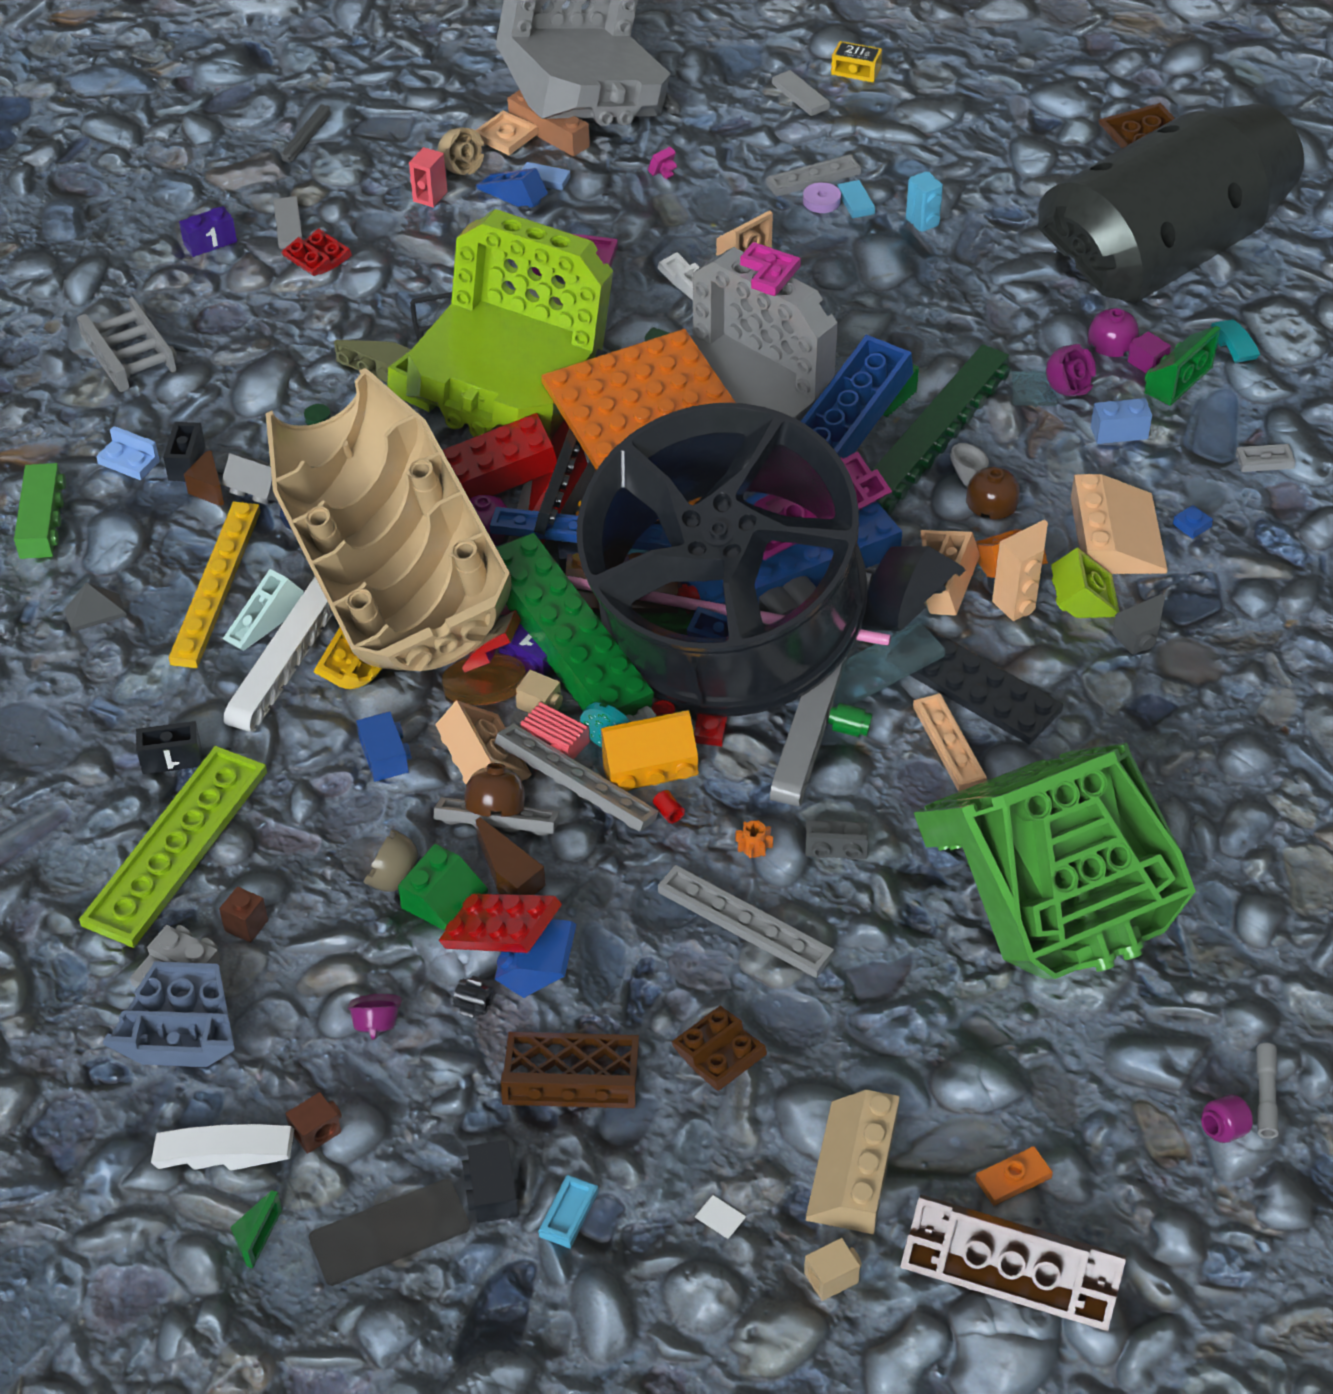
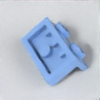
[96,426,160,480]

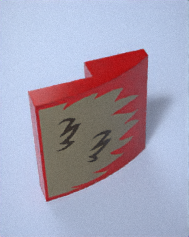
[462,610,521,672]

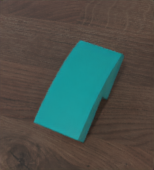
[1210,319,1260,363]

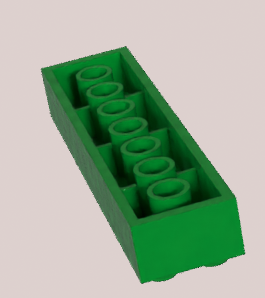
[496,533,654,716]

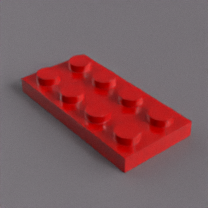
[438,894,562,953]

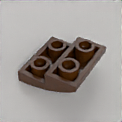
[672,1005,767,1091]

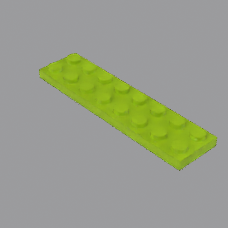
[79,746,267,948]

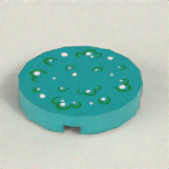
[580,702,631,748]

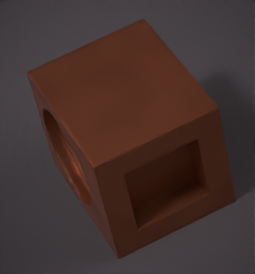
[285,1092,342,1154]

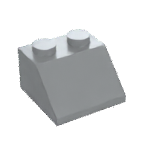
[221,453,278,504]

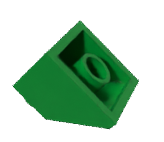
[398,844,488,931]

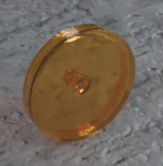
[442,654,526,705]

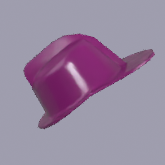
[347,994,402,1040]

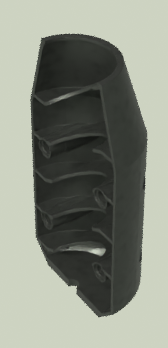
[1038,104,1304,303]

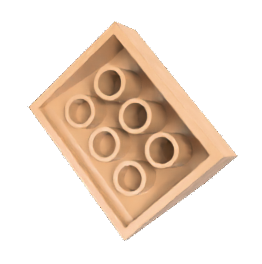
[1071,474,1167,574]

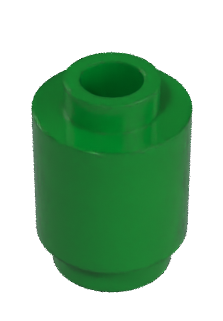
[828,702,873,738]

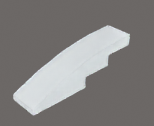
[657,252,700,300]
[151,1124,294,1171]

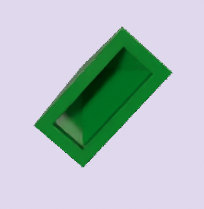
[230,1190,282,1269]

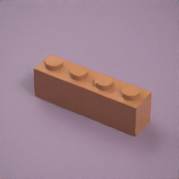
[507,90,590,157]

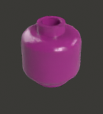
[1201,1094,1253,1143]

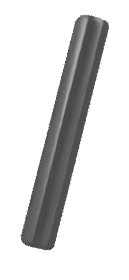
[281,104,331,163]

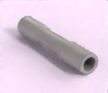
[1256,1043,1279,1139]

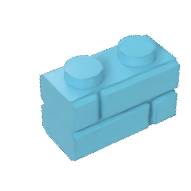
[906,172,943,232]

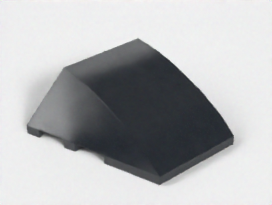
[861,546,966,631]

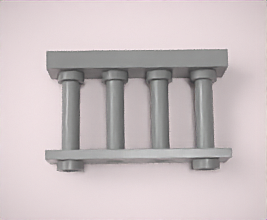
[77,297,177,392]

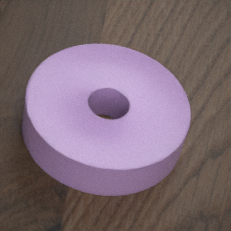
[803,182,841,213]

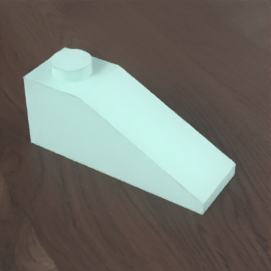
[223,569,304,651]

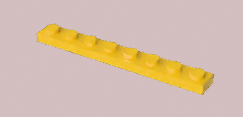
[168,501,260,668]

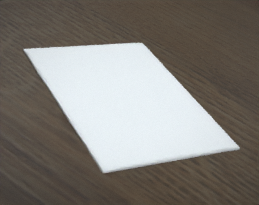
[695,1195,746,1239]

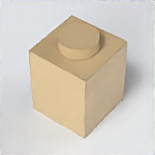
[515,670,563,713]
[804,1238,862,1301]

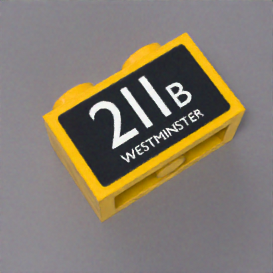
[831,41,882,83]

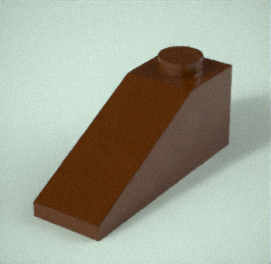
[475,817,546,895]

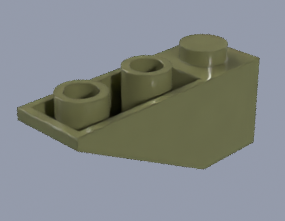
[334,340,411,382]

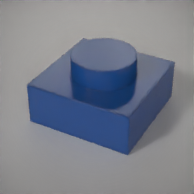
[1173,505,1213,539]

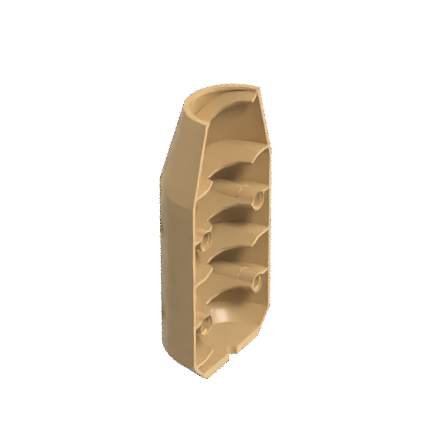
[266,368,511,671]

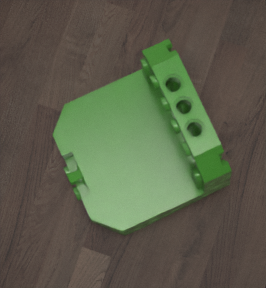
[914,742,1196,979]

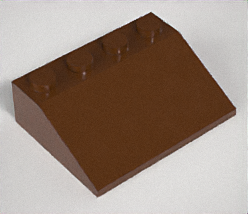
[1099,103,1175,149]

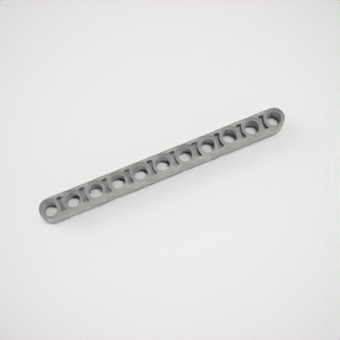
[770,572,873,807]

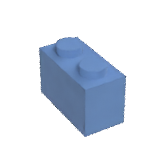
[1090,398,1152,444]

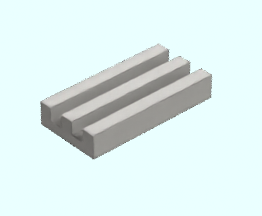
[1235,444,1295,472]

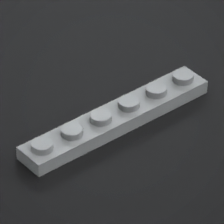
[494,723,659,832]
[658,865,834,978]

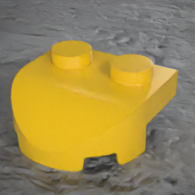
[313,627,382,689]

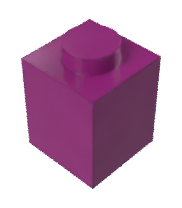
[1128,331,1171,373]

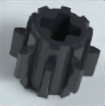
[452,976,493,1018]

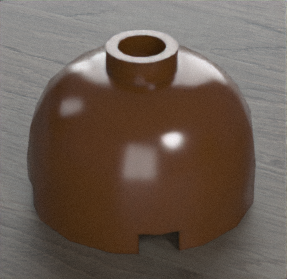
[966,467,1020,519]
[464,763,525,817]

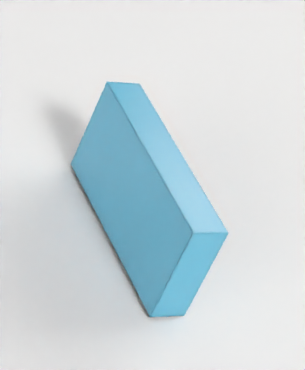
[837,180,875,218]
[538,1175,599,1249]

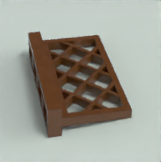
[501,1032,639,1108]

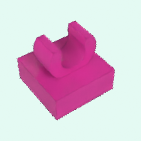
[648,147,677,179]

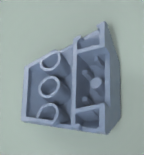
[103,961,235,1067]

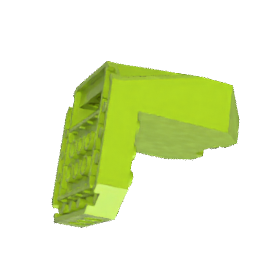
[406,209,613,442]

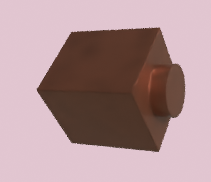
[219,886,268,943]

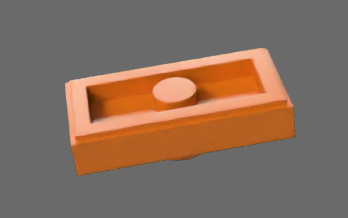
[975,1146,1053,1206]

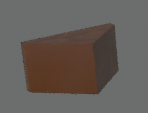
[184,451,224,506]

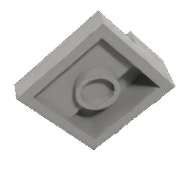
[130,925,221,988]

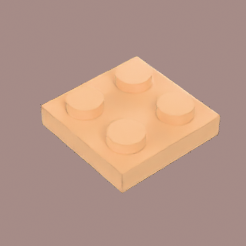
[475,110,539,155]

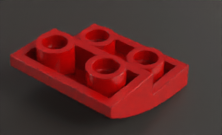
[281,228,352,276]

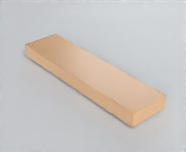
[913,693,987,792]

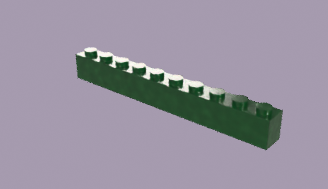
[871,344,1011,515]

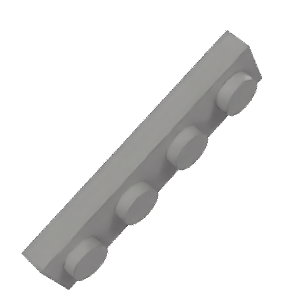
[434,797,559,835]

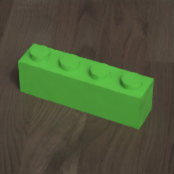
[14,463,66,559]

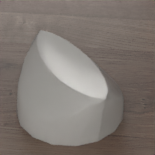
[950,443,989,487]

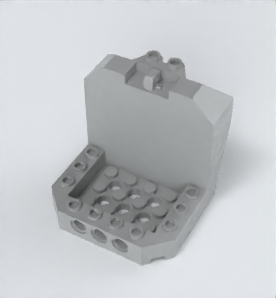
[495,0,671,126]
[690,247,838,493]

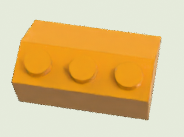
[601,710,698,791]

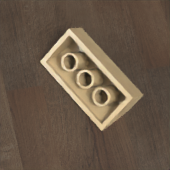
[806,1090,900,1235]

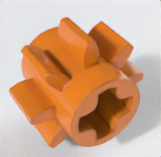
[735,820,773,858]

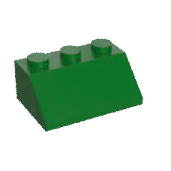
[1144,326,1221,406]

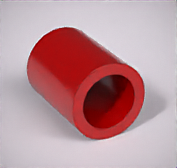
[653,790,685,824]

